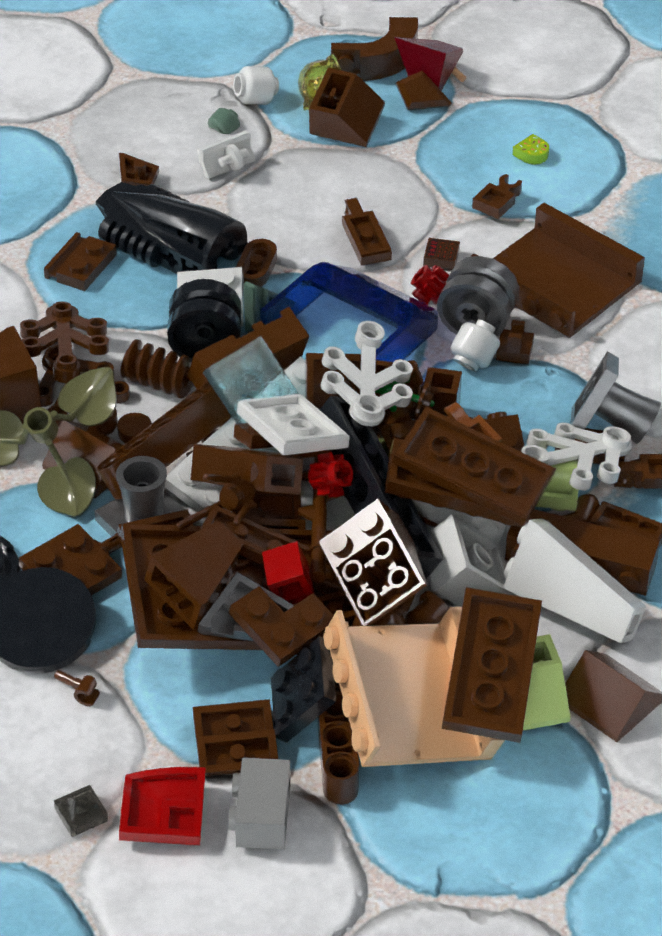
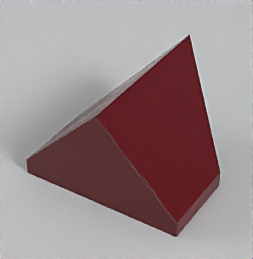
[394,37,463,91]

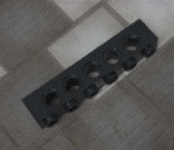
[320,396,443,580]

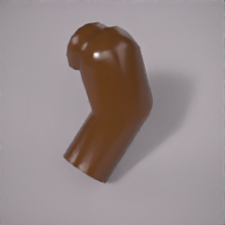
[562,494,600,523]

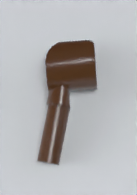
[54,670,100,707]

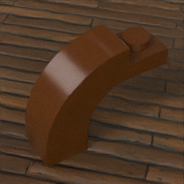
[331,17,418,81]

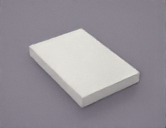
[237,394,350,455]

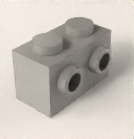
[228,758,291,850]

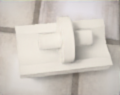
[197,131,256,179]

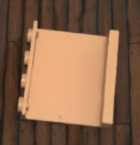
[323,607,505,767]

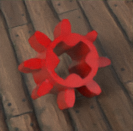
[411,265,449,305]
[308,452,353,498]

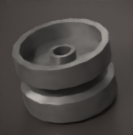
[437,256,519,336]

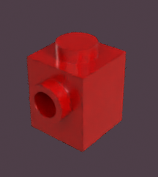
[262,541,315,604]

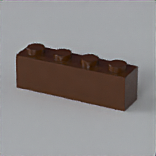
[505,509,660,596]

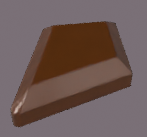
[395,71,452,110]
[119,153,159,186]

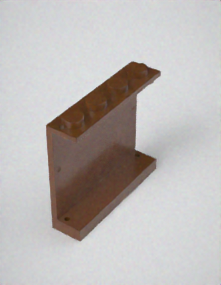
[471,203,645,338]

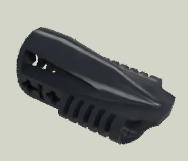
[96,182,248,274]

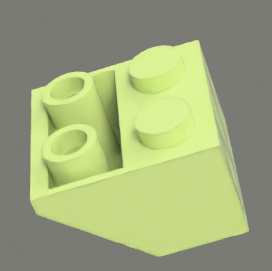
[523,634,571,731]

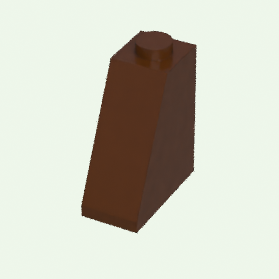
[144,520,243,630]

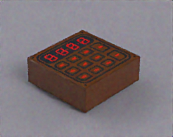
[423,238,460,270]

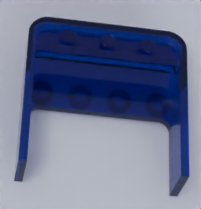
[260,262,439,362]

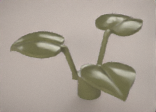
[0,367,117,517]

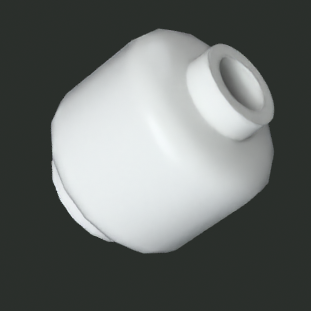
[233,66,279,105]
[451,319,500,372]

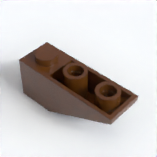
[190,444,304,495]

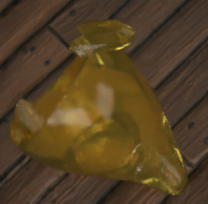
[298,53,341,111]

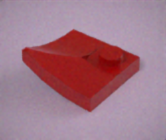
[119,767,206,846]

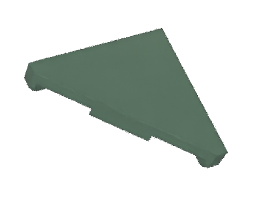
[244,281,292,333]

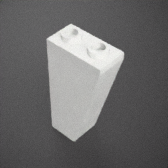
[503,519,646,643]

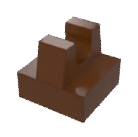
[496,320,534,365]

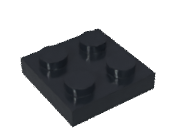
[271,636,336,743]

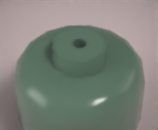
[208,108,240,134]

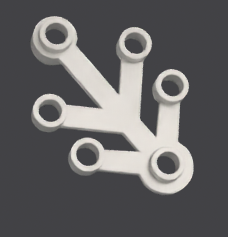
[321,321,413,426]
[521,422,632,491]

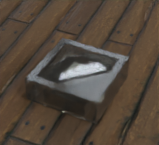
[54,785,108,837]

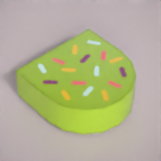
[512,134,550,165]

